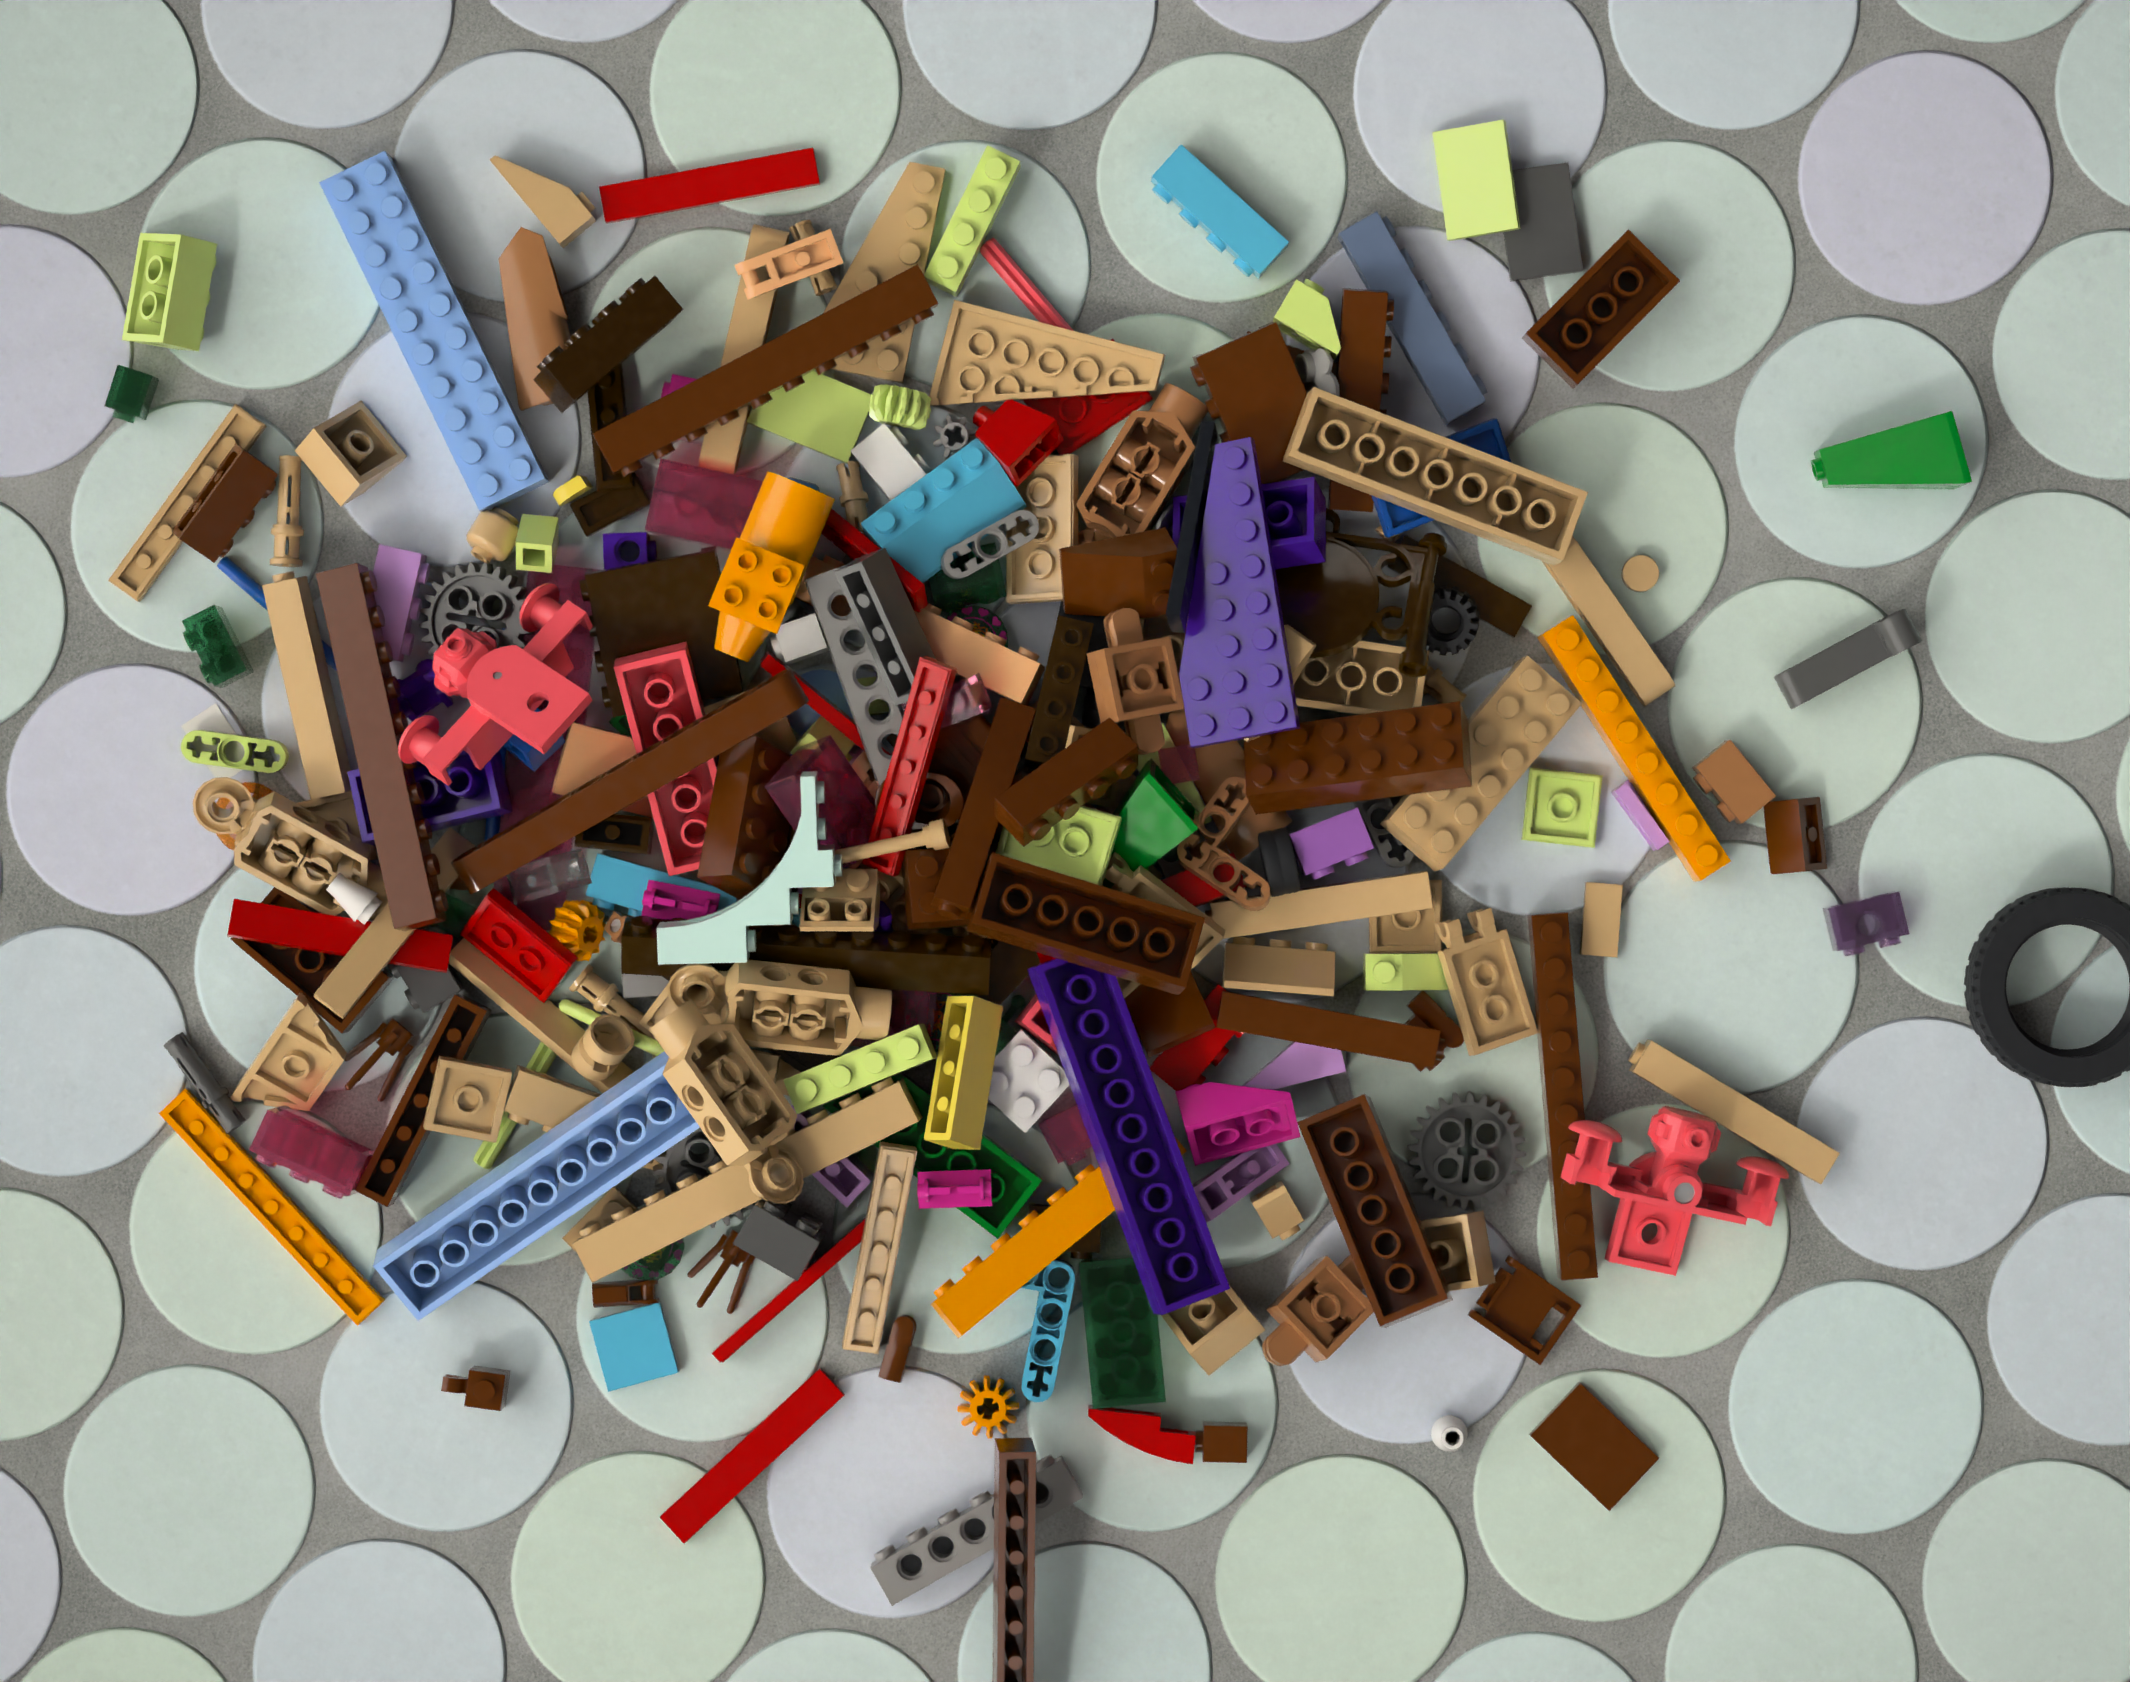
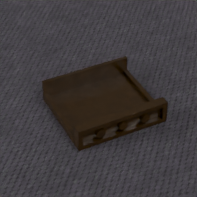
[580,546,743,717]

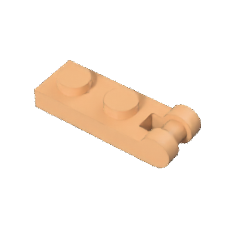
[734,229,843,300]

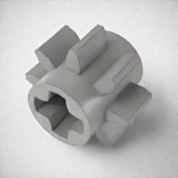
[933,415,977,459]

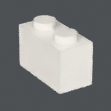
[851,423,932,501]
[770,613,829,664]

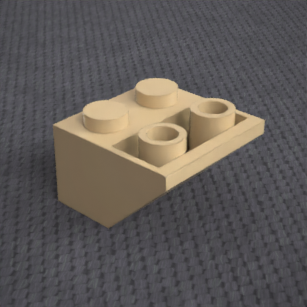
[799,869,881,931]

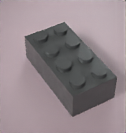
[733,1199,827,1281]

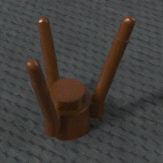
[344,1018,415,1102]
[687,1229,756,1314]

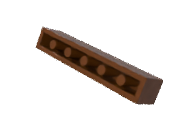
[1328,288,1394,512]
[355,994,492,1207]

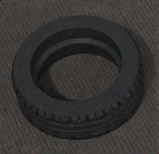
[1964,887,2130,1087]

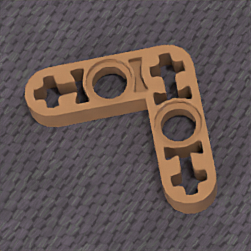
[1177,776,1271,911]

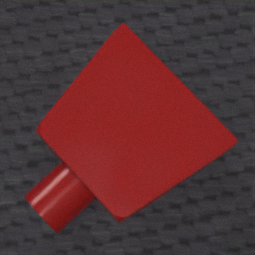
[973,399,1064,487]

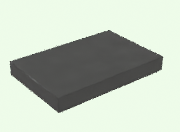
[1503,163,1583,282]

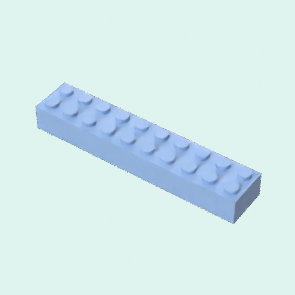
[319,151,549,512]
[373,1051,700,1321]

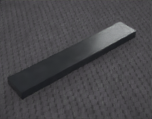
[1166,421,1220,633]

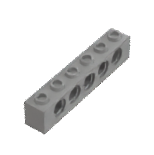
[804,565,905,787]
[870,1455,1083,1606]

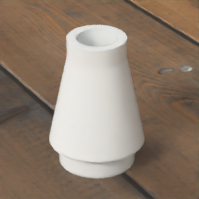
[326,873,382,925]
[1431,1415,1468,1452]

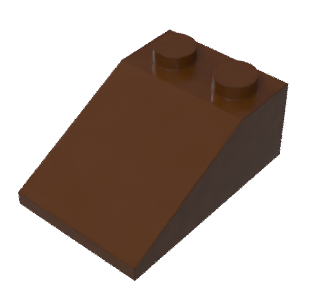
[1059,527,1177,619]

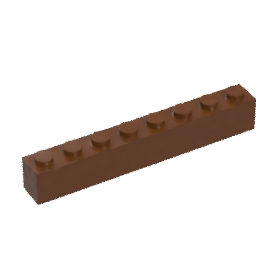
[992,1438,1036,1682]

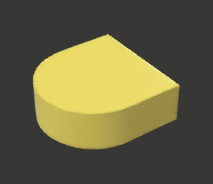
[553,475,593,506]

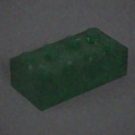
[1079,1254,1166,1409]

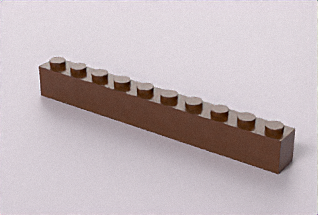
[593,264,938,477]
[316,563,448,931]
[1527,912,1598,1281]

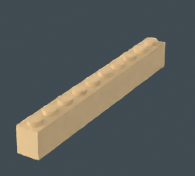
[572,1077,923,1283]

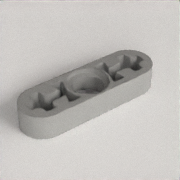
[941,510,1039,579]

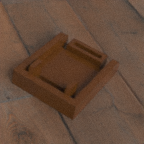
[1467,1255,1581,1365]

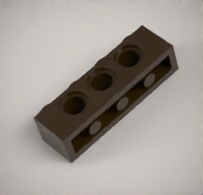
[1024,615,1094,766]

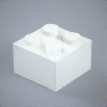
[988,1029,1069,1133]

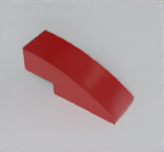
[1088,1405,1196,1464]

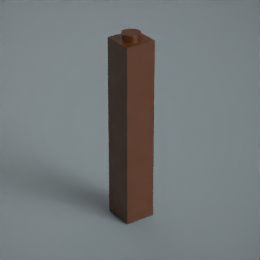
[930,697,1036,919]
[1216,991,1445,1067]

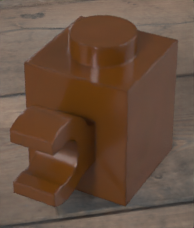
[441,1366,510,1411]

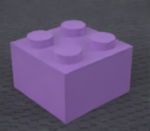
[1289,807,1374,880]

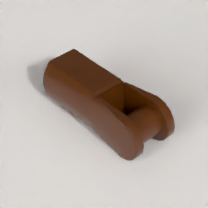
[1406,990,1464,1048]
[592,1279,660,1308]
[878,1315,917,1383]

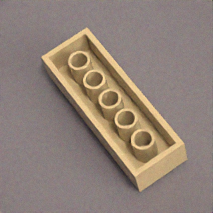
[1380,655,1582,872]

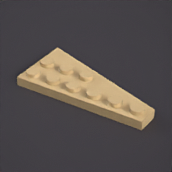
[823,162,946,384]
[929,300,1166,406]

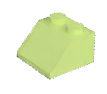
[1273,279,1341,361]

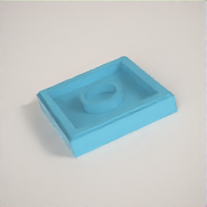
[589,1302,679,1392]

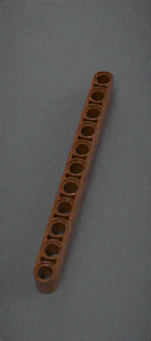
[451,668,809,894]

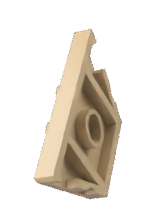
[230,993,347,1111]

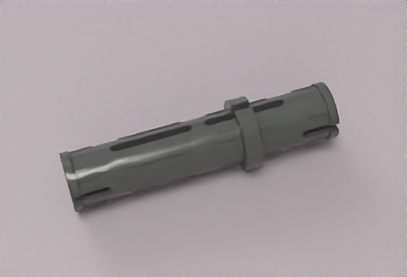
[164,1032,246,1134]

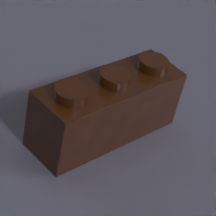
[172,444,278,563]

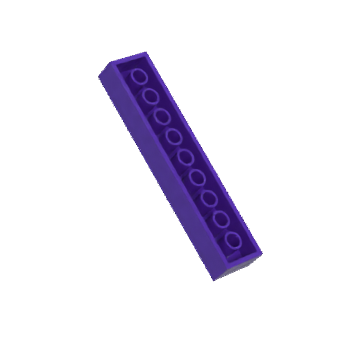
[1027,958,1230,1315]

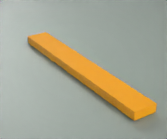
[159,1088,385,1326]

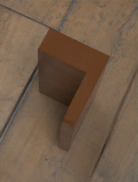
[1763,797,1827,874]

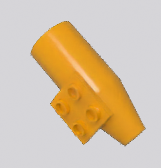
[708,471,835,662]

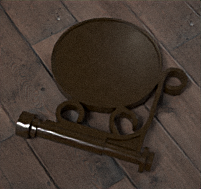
[1275,508,1447,677]

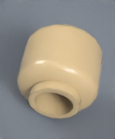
[466,507,519,563]

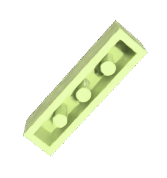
[924,145,1021,297]
[783,1024,937,1114]

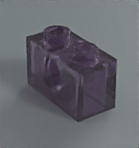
[1823,891,1909,956]

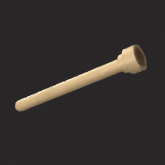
[776,819,950,866]

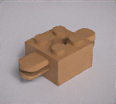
[1087,608,1184,755]
[1262,1255,1374,1366]

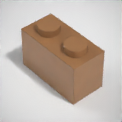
[1692,740,1776,824]

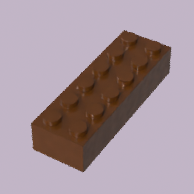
[1244,701,1472,815]
[966,853,1205,995]
[1297,1094,1453,1328]

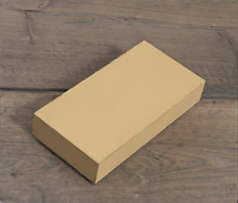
[1580,882,1623,957]

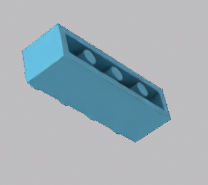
[1151,144,1289,279]
[586,853,738,917]

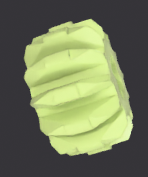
[869,384,931,430]

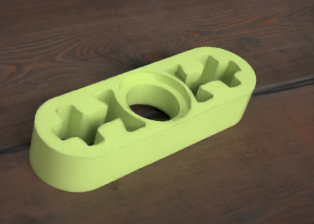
[181,730,289,773]

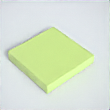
[1521,768,1603,848]

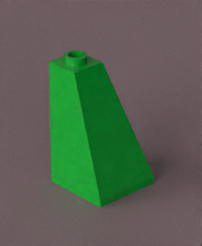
[1811,411,1972,490]
[1102,758,1200,888]

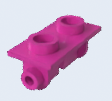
[642,879,721,920]
[917,1169,992,1209]

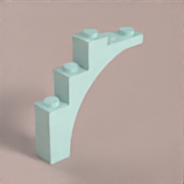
[657,771,843,965]

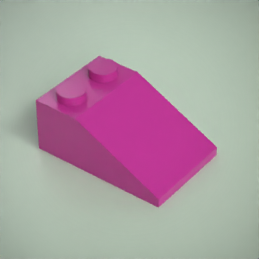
[1175,1082,1301,1166]

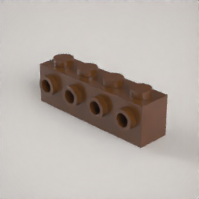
[995,717,1138,847]

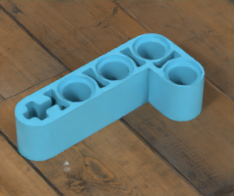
[1021,1258,1075,1402]

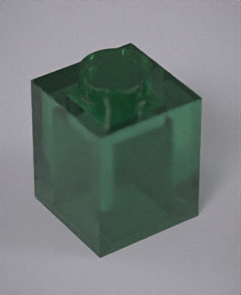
[104,365,159,424]

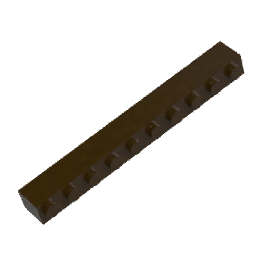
[621,916,992,995]

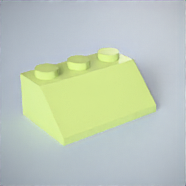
[122,233,217,351]

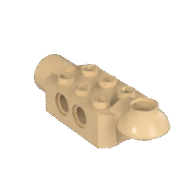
[193,777,388,921]
[667,960,892,1056]
[649,999,804,1204]

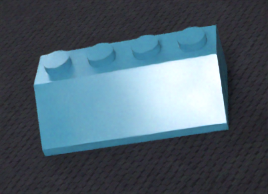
[861,438,1027,583]

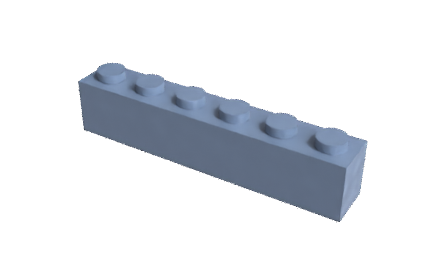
[1337,211,1487,426]

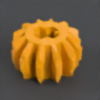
[548,900,606,961]
[957,1375,1019,1438]

